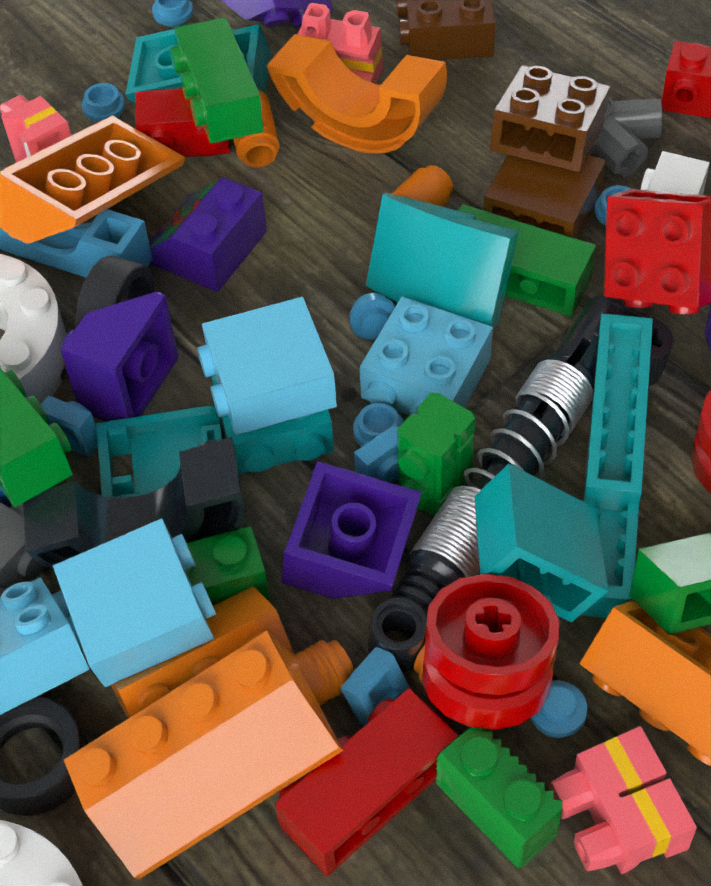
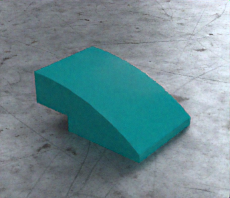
[125,24,271,103]
[366,192,519,329]

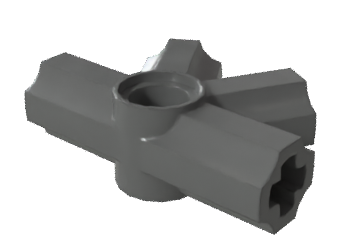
[589,96,662,178]

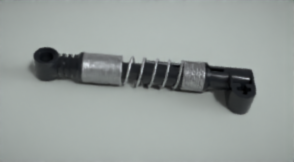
[368,296,674,673]

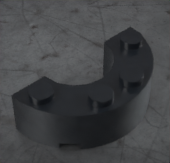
[23,437,245,570]

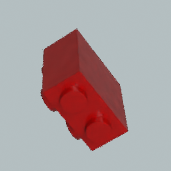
[604,189,711,314]

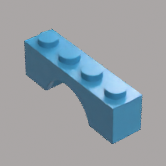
[0,209,153,278]

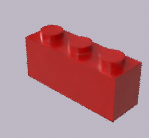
[275,688,459,877]

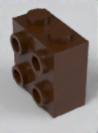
[396,0,495,60]
[490,65,610,172]
[484,155,606,239]

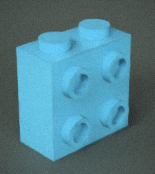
[197,297,337,435]
[359,297,493,415]
[53,518,216,687]
[0,577,90,715]

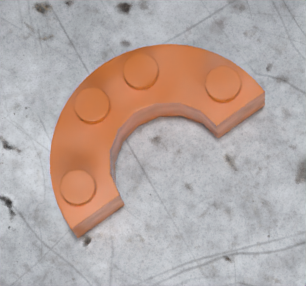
[267,34,447,154]

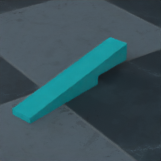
[581,313,653,618]

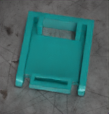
[96,406,222,498]

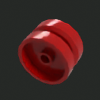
[422,574,559,730]

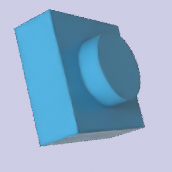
[41,395,98,457]
[354,424,398,483]
[340,647,410,726]

